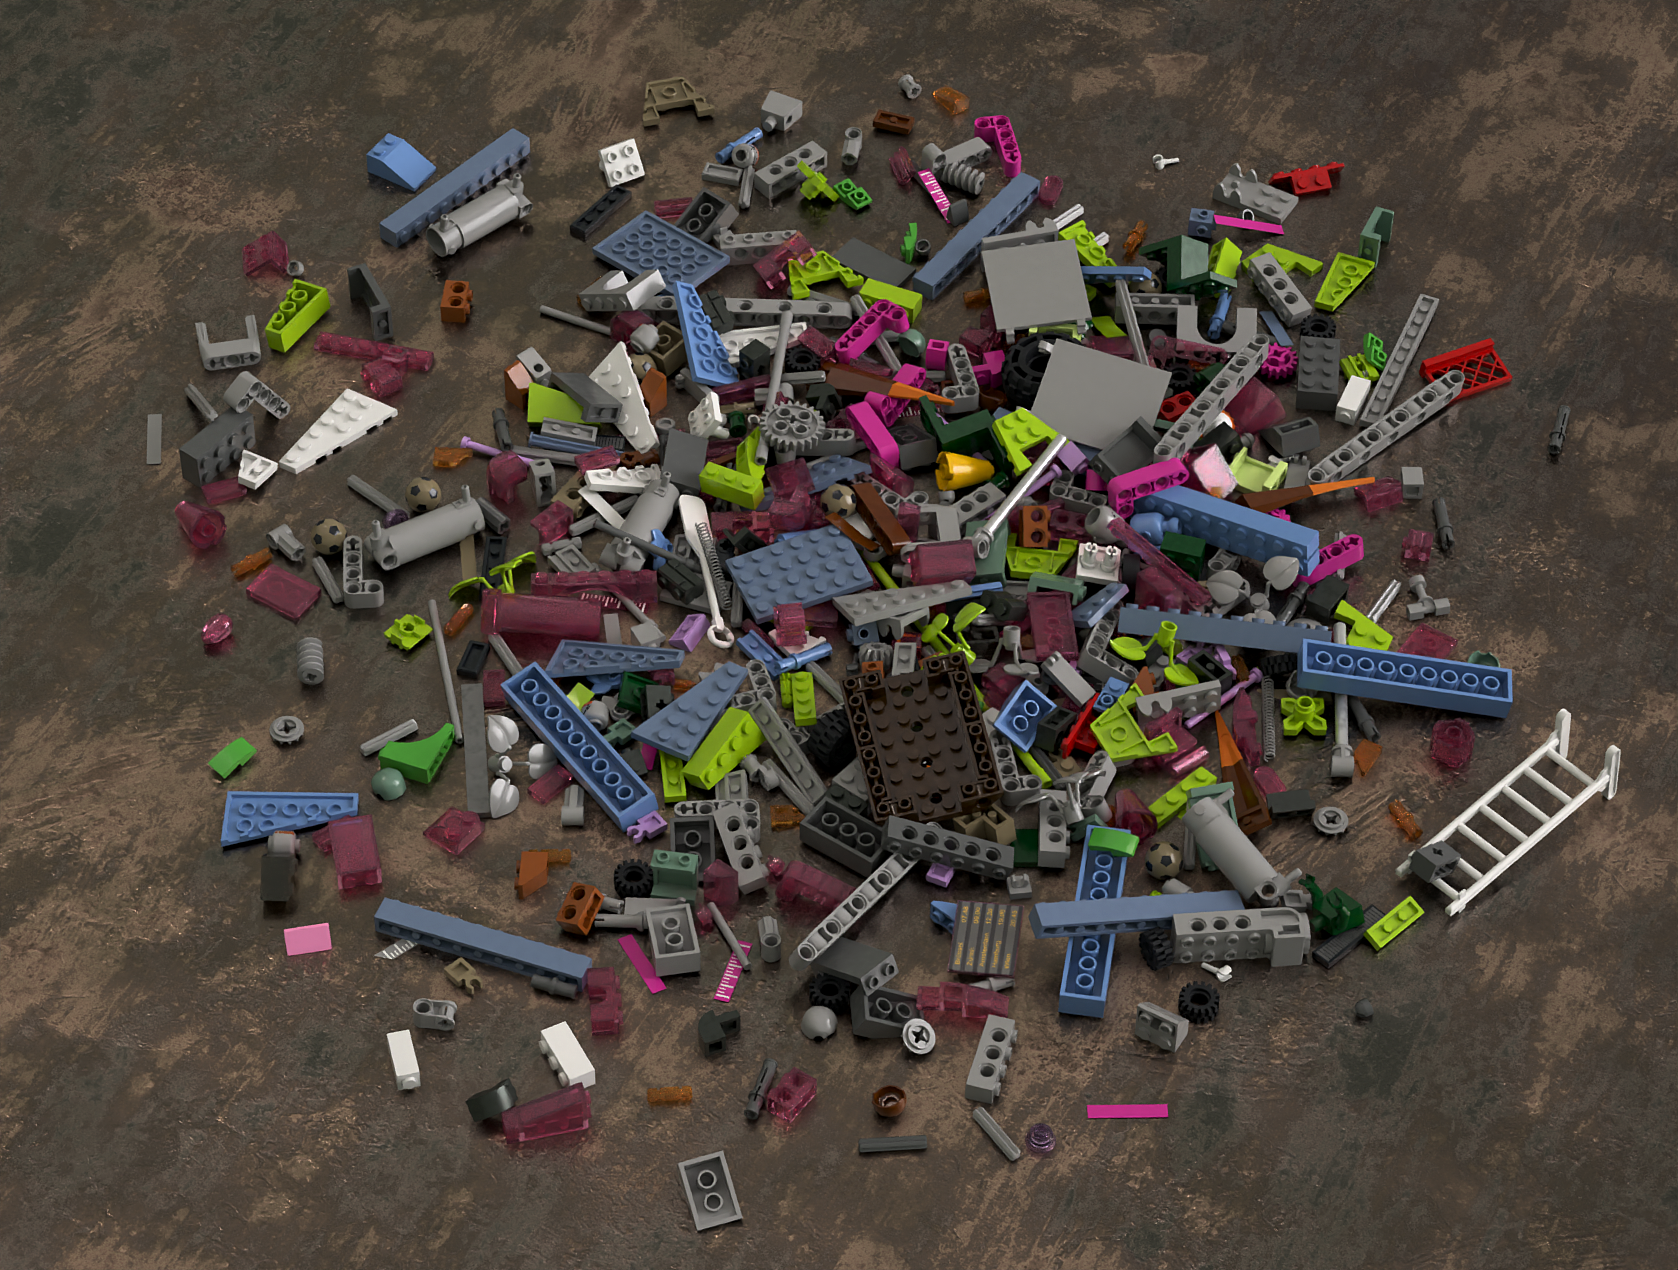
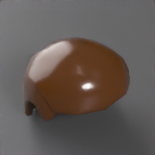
[979,386,1008,412]
[872,1085,907,1117]

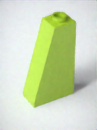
[527,383,605,429]

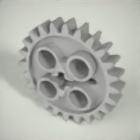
[759,400,825,452]

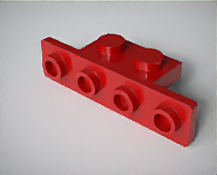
[1268,162,1345,196]
[1060,693,1100,759]

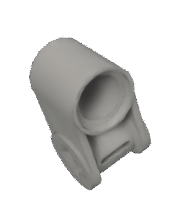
[1206,548,1241,581]
[413,998,457,1031]

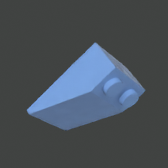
[366,133,436,192]
[992,679,1057,753]

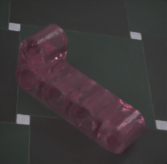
[1147,335,1228,370]
[775,860,857,910]

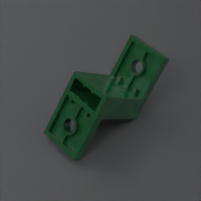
[1139,235,1237,302]
[919,395,1014,479]

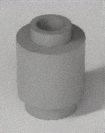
[1162,878,1195,895]

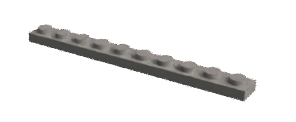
[1359,294,1439,428]

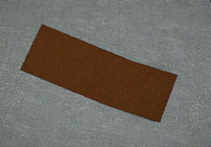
[825,512,881,551]

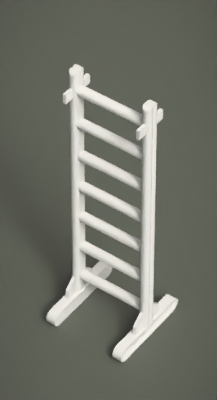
[1395,708,1621,916]

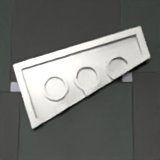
[584,464,661,494]

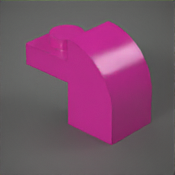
[925,339,949,372]
[972,350,1005,388]

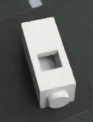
[1335,375,1371,426]
[387,1029,421,1090]

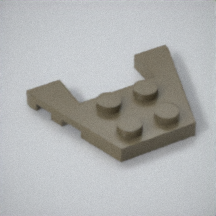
[643,76,714,127]

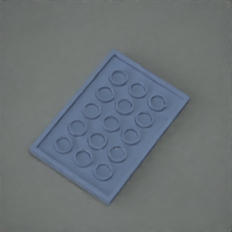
[592,211,730,296]
[725,524,873,625]

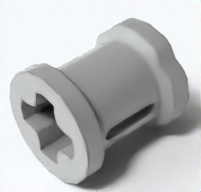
[898,74,922,99]

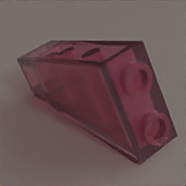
[501,1082,592,1144]

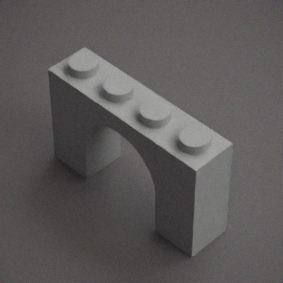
[578,270,666,311]
[1175,305,1257,361]

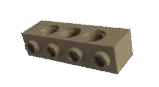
[550,452,617,524]

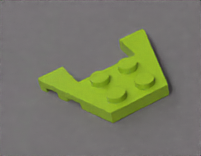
[1241,243,1323,294]
[787,251,864,300]
[992,408,1070,476]
[1005,533,1078,579]
[1334,600,1393,651]
[1090,683,1178,762]

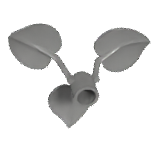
[1206,556,1299,624]
[969,626,1049,676]
[487,715,557,818]
[1015,769,1106,824]

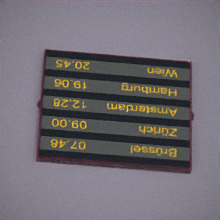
[947,900,1024,979]

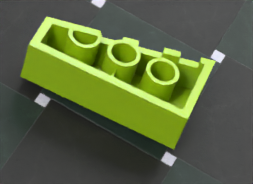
[265,279,331,353]
[681,707,767,790]

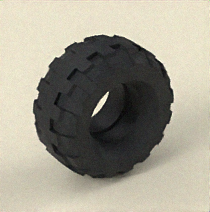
[1001,331,1085,411]

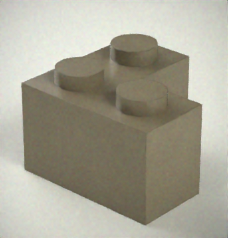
[953,803,1017,845]

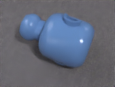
[1129,512,1182,546]

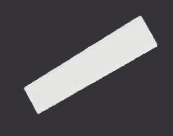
[578,485,625,529]

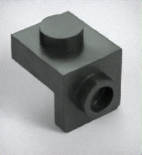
[620,747,648,776]

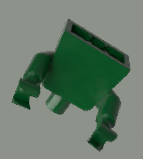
[1298,873,1365,935]

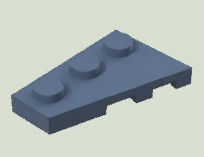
[1059,583,1129,628]

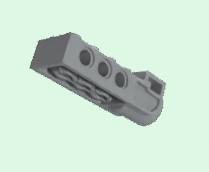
[1170,907,1311,967]

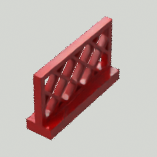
[1419,338,1513,402]

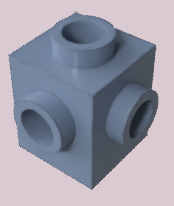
[1188,208,1217,238]
[846,621,879,649]

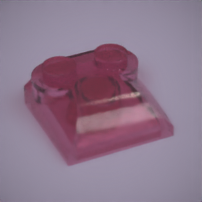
[423,806,485,856]

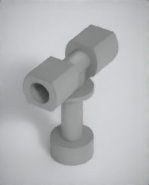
[1406,575,1450,621]

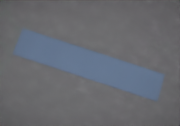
[1259,311,1294,346]

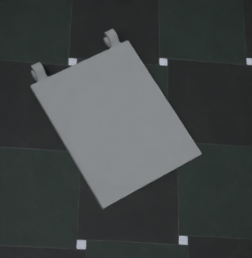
[981,239,1092,344]
[1015,338,1172,450]

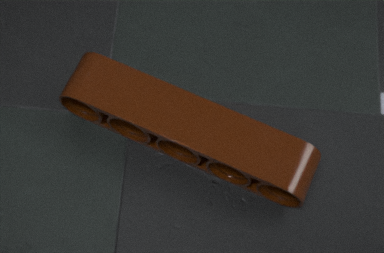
[848,482,911,556]

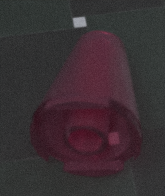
[175,501,227,549]
[1114,789,1158,845]

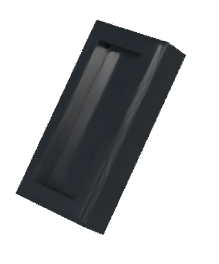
[456,640,490,679]

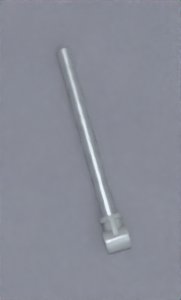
[961,434,1067,559]
[1330,622,1354,778]

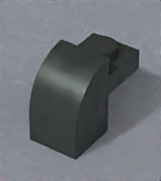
[806,383,842,424]
[698,1010,741,1057]
[465,1078,518,1122]

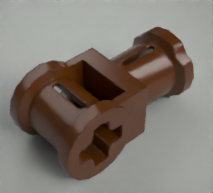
[619,448,660,470]

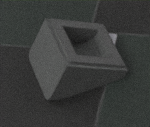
[946,199,969,227]

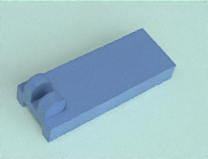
[736,629,788,681]

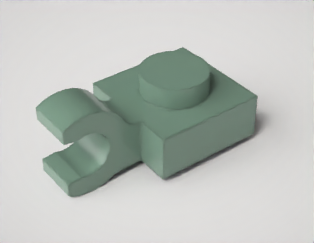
[603,718,636,748]
[1069,814,1108,842]

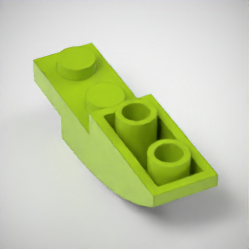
[736,426,765,480]

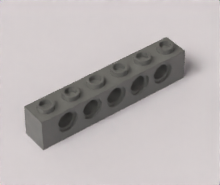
[880,815,1014,881]

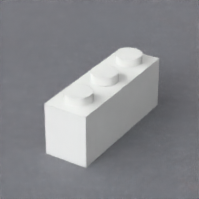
[539,1021,595,1094]

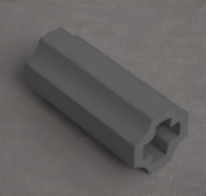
[476,497,511,534]

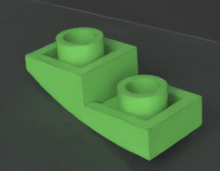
[833,178,872,210]
[900,223,917,264]
[1363,332,1387,371]
[208,737,257,779]
[1088,827,1139,857]

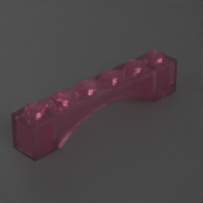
[531,569,657,605]

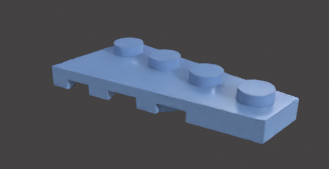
[1081,266,1152,284]

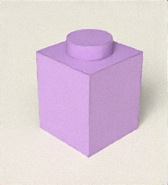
[1057,441,1090,476]

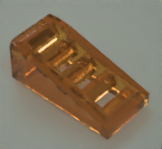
[932,85,970,115]

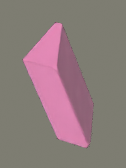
[284,923,332,956]

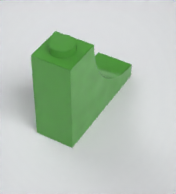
[378,723,455,784]

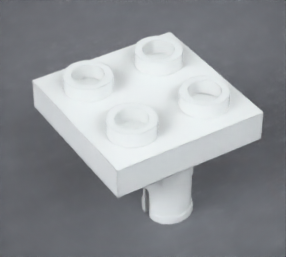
[598,138,645,187]
[688,392,729,441]
[1075,542,1121,585]

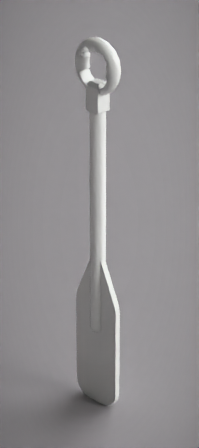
[678,495,734,648]

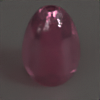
[201,613,233,644]

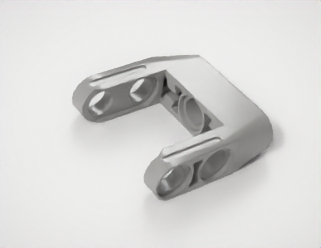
[195,315,261,370]
[895,504,962,563]

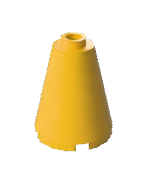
[935,451,994,491]

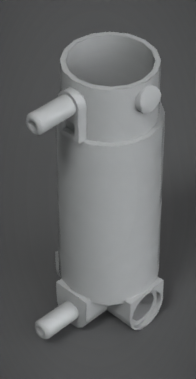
[426,173,533,257]
[598,471,680,580]
[364,485,485,570]
[1181,788,1302,908]

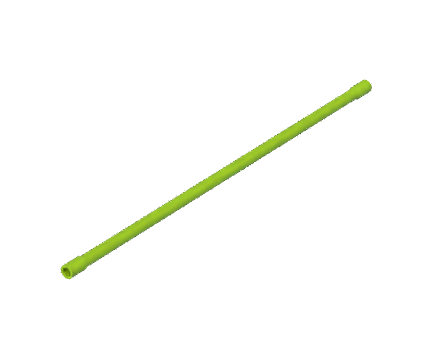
[855,548,1053,789]

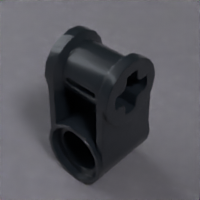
[712,538,735,578]

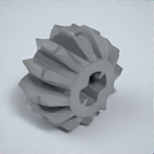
[858,641,894,669]

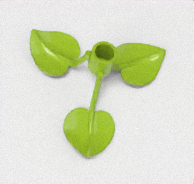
[448,552,536,608]
[920,602,987,670]
[1109,621,1199,686]

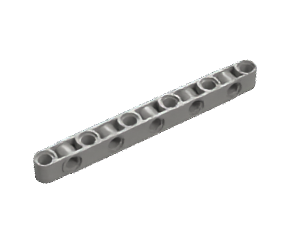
[638,296,853,329]
[1153,334,1269,464]
[1305,370,1465,486]
[789,822,942,971]

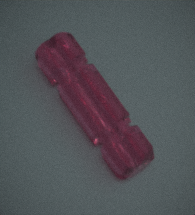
[742,619,774,648]

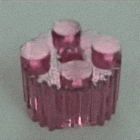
[773,602,807,647]
[1430,717,1475,768]

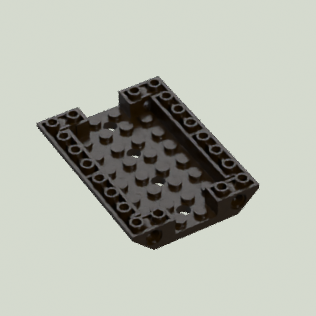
[838,651,1004,826]

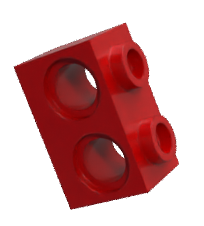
[1157,391,1196,423]

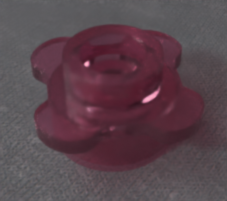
[765,855,787,877]
[694,903,714,926]

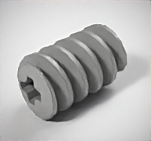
[942,161,985,195]
[296,637,324,685]

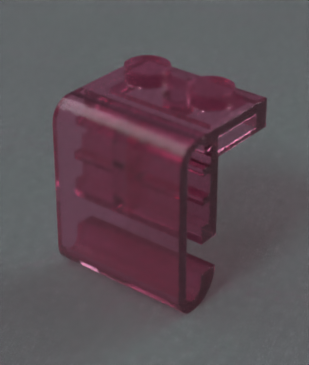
[1144,707,1209,779]

